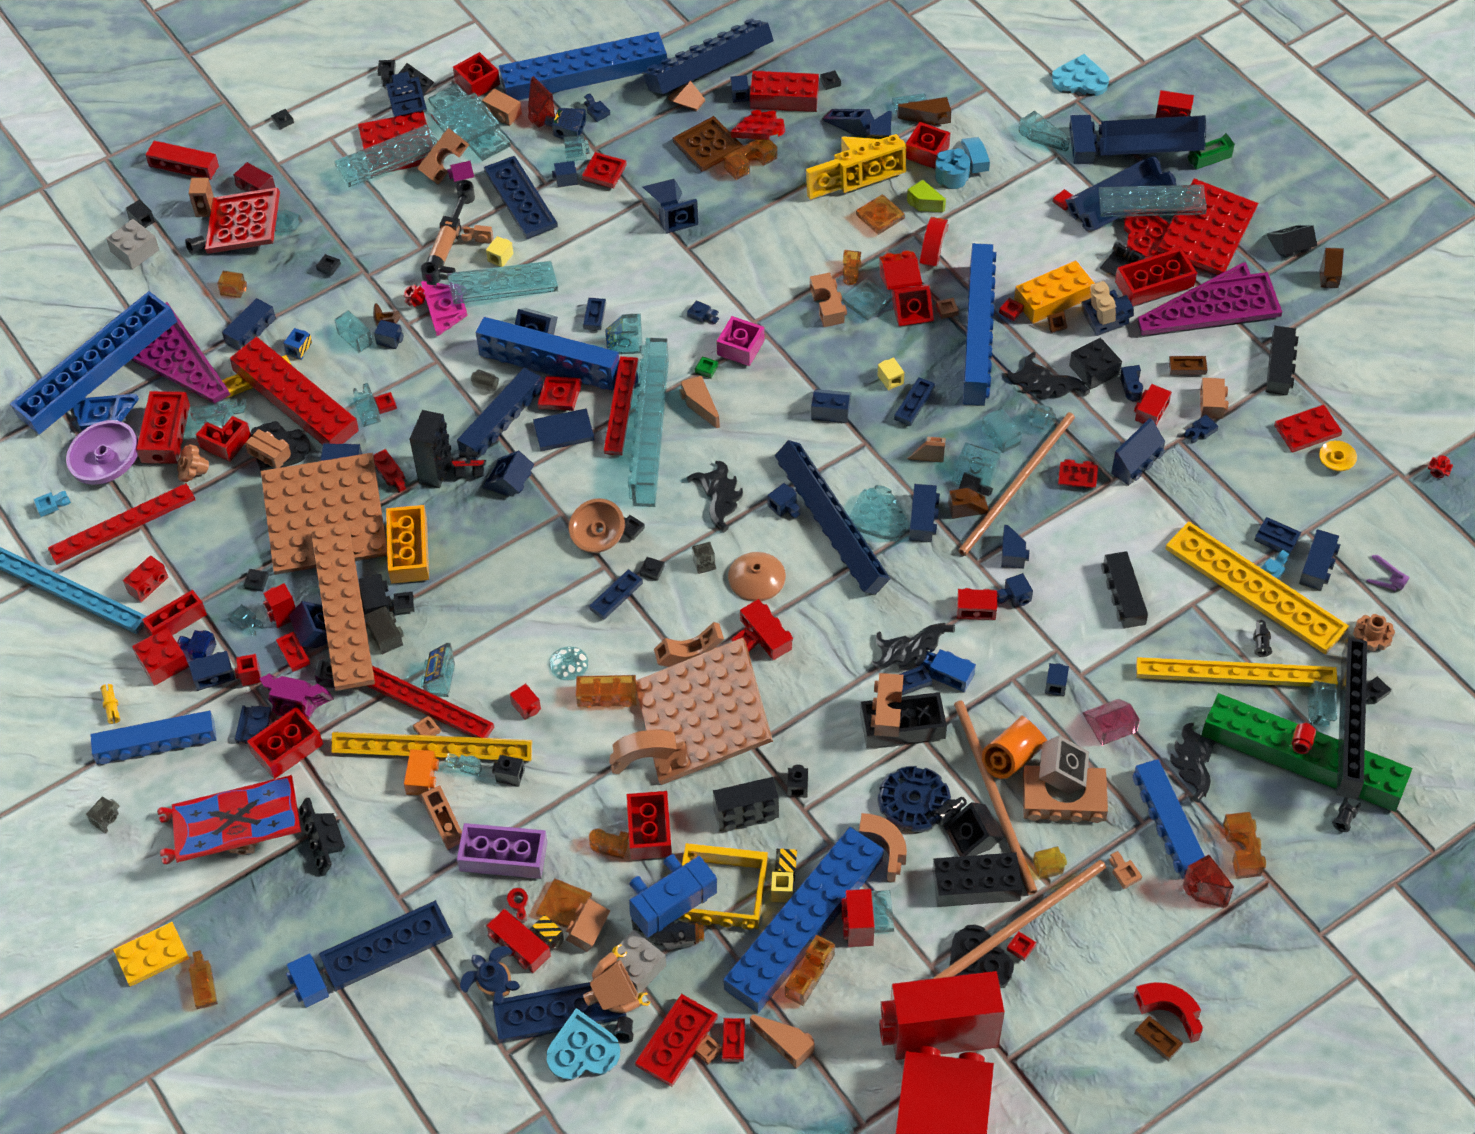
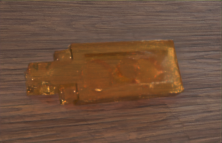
[189,950,218,1010]

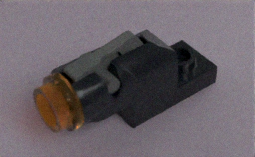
[631,918,704,950]

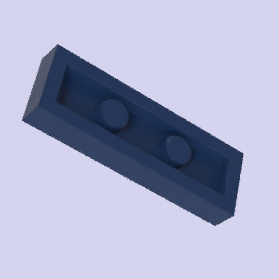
[894,377,935,426]
[589,569,643,620]

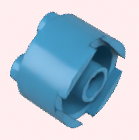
[935,148,970,189]

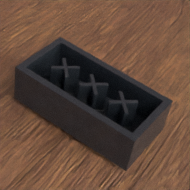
[409,410,454,488]
[860,692,947,748]
[932,852,1022,907]

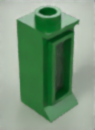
[1188,133,1235,170]

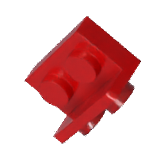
[1058,459,1098,489]

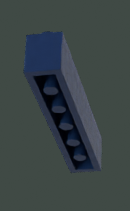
[457,368,543,460]

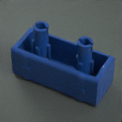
[629,854,717,938]

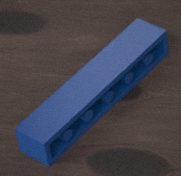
[90,710,217,764]
[1132,759,1208,879]

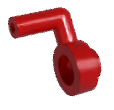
[507,888,529,923]

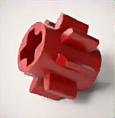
[403,284,426,307]
[1428,455,1453,478]

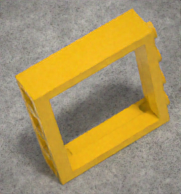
[676,843,768,930]

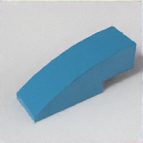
[961,137,990,173]

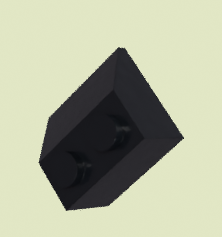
[1267,225,1318,257]
[943,802,1004,856]

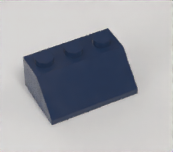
[1111,418,1165,486]

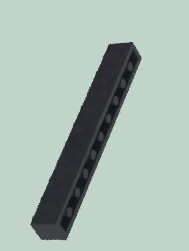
[1337,637,1367,800]

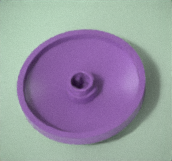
[66,420,138,485]

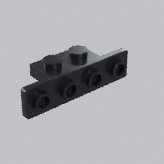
[299,798,345,876]

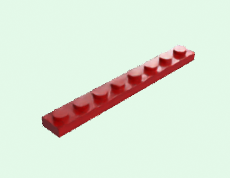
[47,483,195,565]
[366,665,495,738]

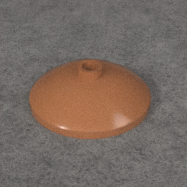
[569,498,625,553]
[728,552,786,601]

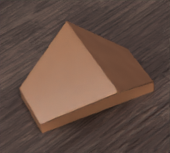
[668,81,705,111]
[907,436,946,462]

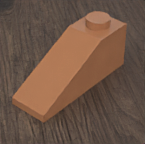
[679,376,720,428]
[419,785,462,850]
[750,1015,815,1069]

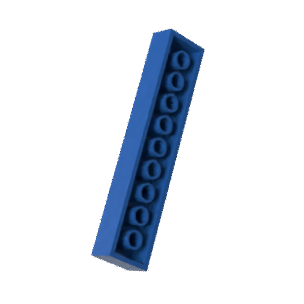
[498,32,667,100]
[963,243,997,406]
[10,291,177,435]
[724,827,884,1013]

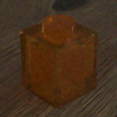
[217,271,247,298]

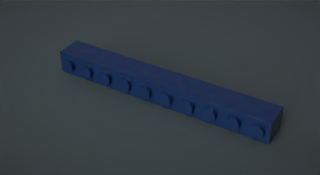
[774,440,891,594]

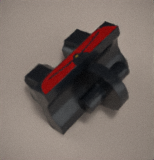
[451,447,487,477]

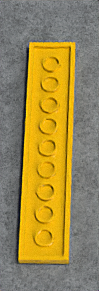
[1165,521,1349,655]

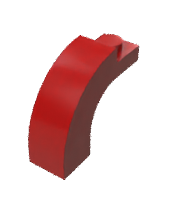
[919,217,949,266]
[1134,982,1203,1043]

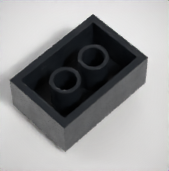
[713,777,779,831]

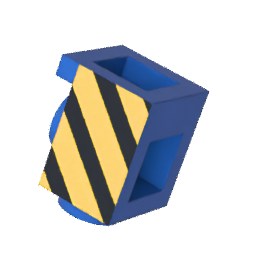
[283,328,312,360]

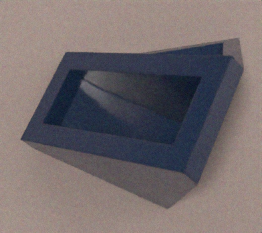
[642,179,682,207]

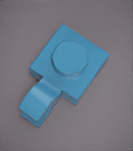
[34,491,71,517]
[1261,550,1289,579]

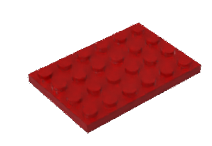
[1158,178,1259,275]

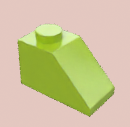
[907,180,946,212]

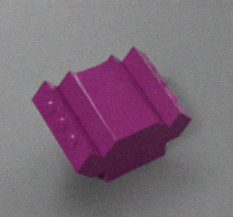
[259,673,334,720]

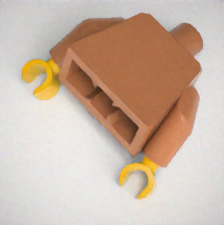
[583,945,650,1013]

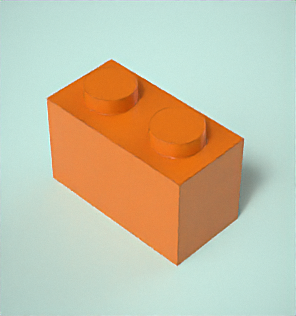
[404,749,439,795]

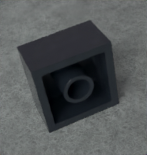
[1069,337,1122,390]

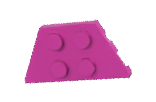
[421,281,468,336]

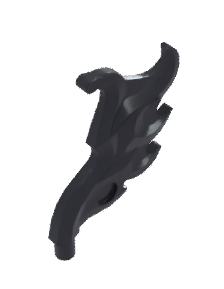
[1007,352,1090,399]
[687,461,743,532]
[871,623,955,669]
[1170,723,1225,803]

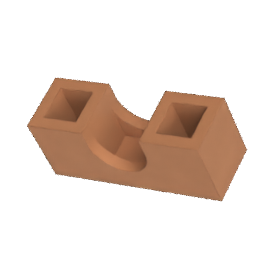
[417,128,470,185]
[809,272,847,327]
[871,673,903,737]

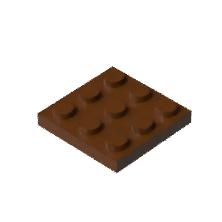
[672,116,743,172]

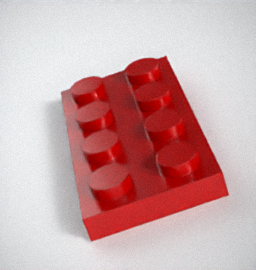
[635,993,718,1087]

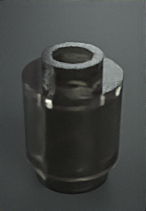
[471,369,499,392]

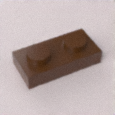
[1169,356,1208,375]
[1134,1016,1183,1062]

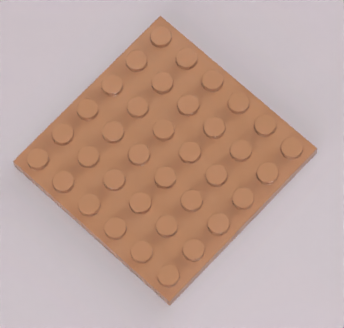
[261,453,387,575]
[634,638,773,785]

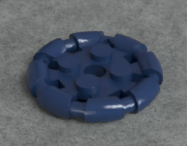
[877,766,951,832]

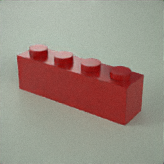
[145,141,219,180]

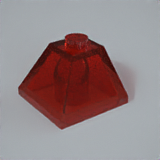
[528,76,555,128]

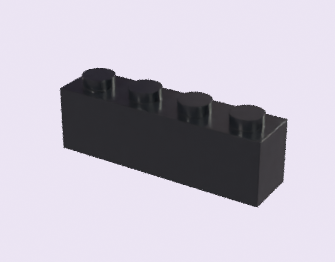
[1265,325,1299,395]
[1101,551,1148,629]

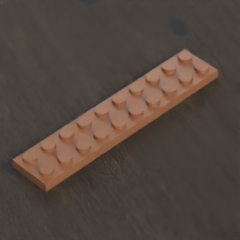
[311,522,375,691]

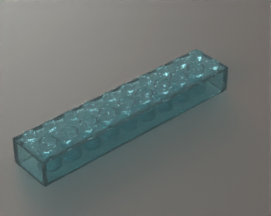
[628,338,669,507]

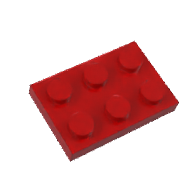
[1274,404,1342,453]

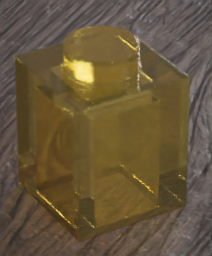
[1033,846,1067,880]

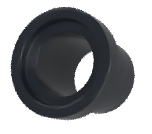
[185,235,206,255]
[612,1016,634,1044]

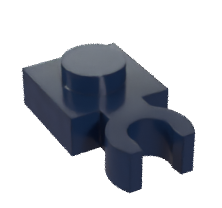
[1184,415,1219,444]

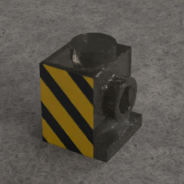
[775,848,797,882]
[530,915,564,950]

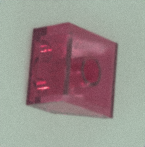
[1083,699,1140,746]

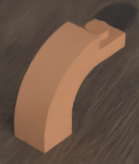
[654,622,724,667]
[609,730,677,774]
[859,813,907,882]

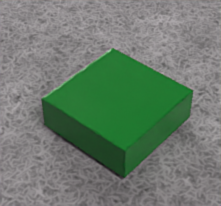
[695,356,719,378]

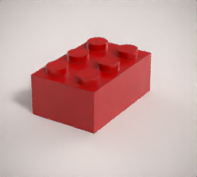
[247,707,324,779]
[626,791,672,860]

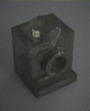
[692,542,716,574]
[86,796,120,834]

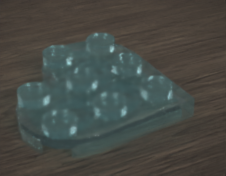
[190,398,247,424]
[849,485,907,541]

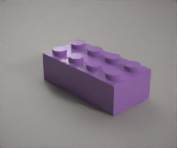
[457,823,548,879]

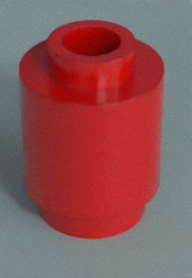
[1291,723,1316,754]

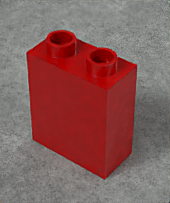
[879,971,1005,1060]
[896,1046,994,1134]

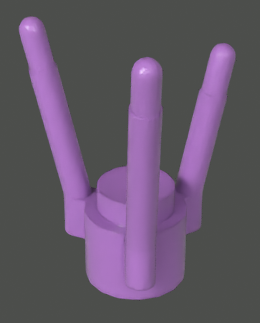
[1367,555,1410,591]

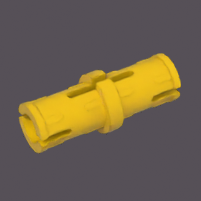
[100,684,121,724]

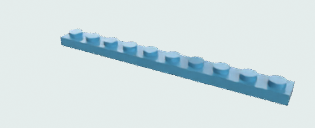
[0,547,147,634]

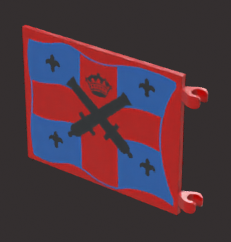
[157,775,301,864]

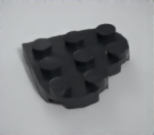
[251,421,311,471]
[949,924,1014,988]

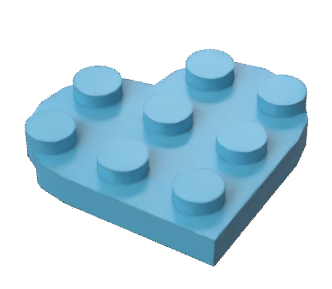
[1052,54,1109,96]
[547,1008,621,1080]

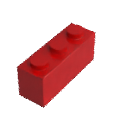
[142,590,207,636]
[740,599,793,660]
[486,908,551,973]

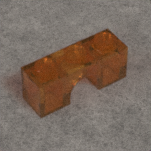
[724,139,777,180]
[1223,812,1266,879]
[785,935,835,1007]

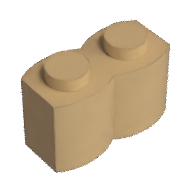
[1091,281,1116,325]

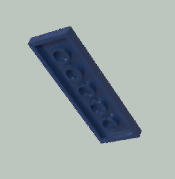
[484,155,558,239]
[319,900,453,991]
[492,982,627,1043]

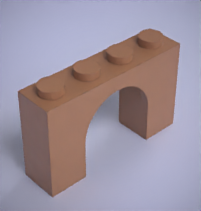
[1023,766,1108,823]

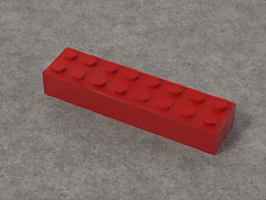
[230,336,359,445]

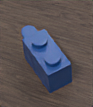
[919,649,976,693]

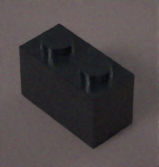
[358,574,393,620]

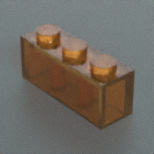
[576,675,637,708]

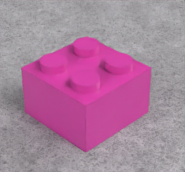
[716,316,765,366]

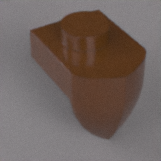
[373,303,401,326]

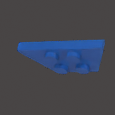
[73,394,139,431]

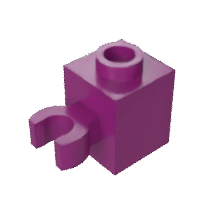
[447,160,474,182]

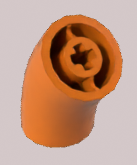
[982,715,1048,779]

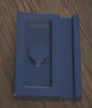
[1254,517,1302,556]
[235,705,272,744]

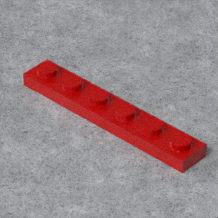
[604,356,639,456]

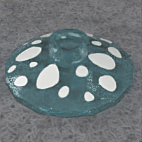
[550,646,589,680]

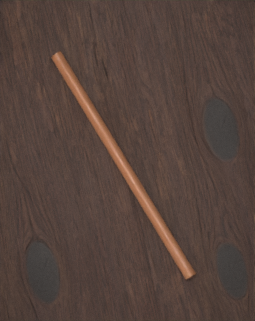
[958,412,1075,556]
[954,700,1037,895]
[932,860,1106,979]

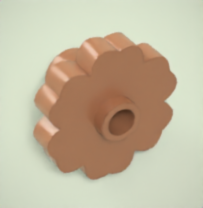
[177,444,209,482]
[1353,614,1395,651]

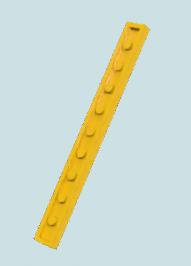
[1136,657,1338,688]
[331,731,532,761]

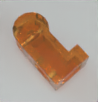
[843,250,862,285]
[589,828,629,859]

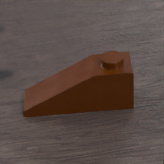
[897,97,952,126]

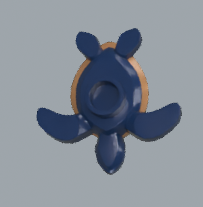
[460,946,520,1005]

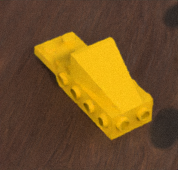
[806,134,906,200]

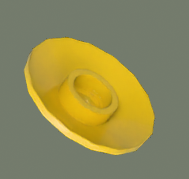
[1319,440,1357,471]

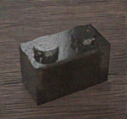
[364,606,404,654]

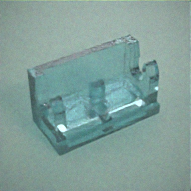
[353,383,381,427]
[1307,681,1338,726]

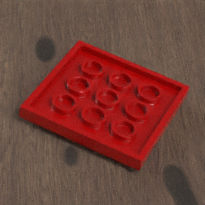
[358,111,433,176]
[205,187,280,254]

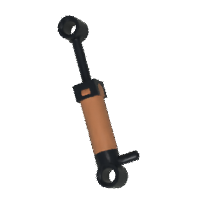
[421,180,475,285]

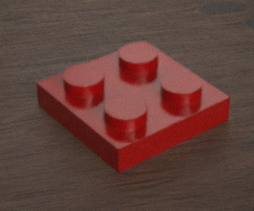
[582,152,627,189]
[537,376,582,411]

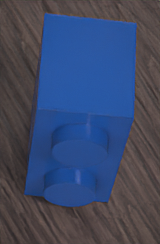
[286,953,330,1008]

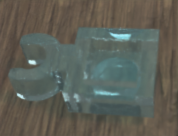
[228,604,264,636]
[445,754,482,776]

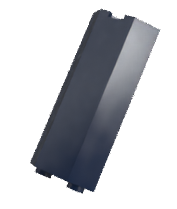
[1097,115,1206,155]
[1065,157,1177,231]

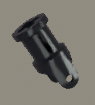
[1253,620,1272,657]
[931,797,967,826]
[1332,797,1361,832]

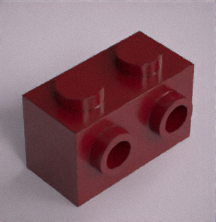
[233,162,276,192]

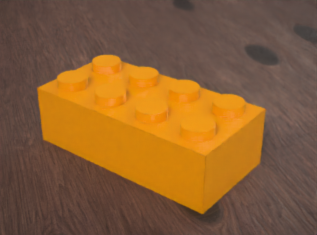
[1014,260,1095,324]
[386,505,429,584]

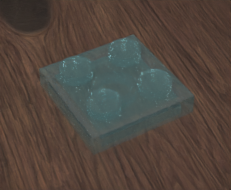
[842,278,892,321]

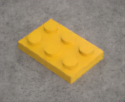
[113,922,189,987]

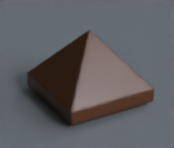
[1047,311,1068,333]

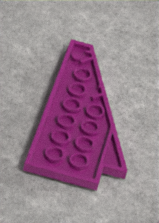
[1137,262,1282,335]
[131,302,230,404]

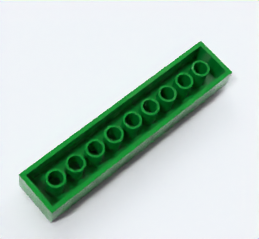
[1201,693,1413,812]

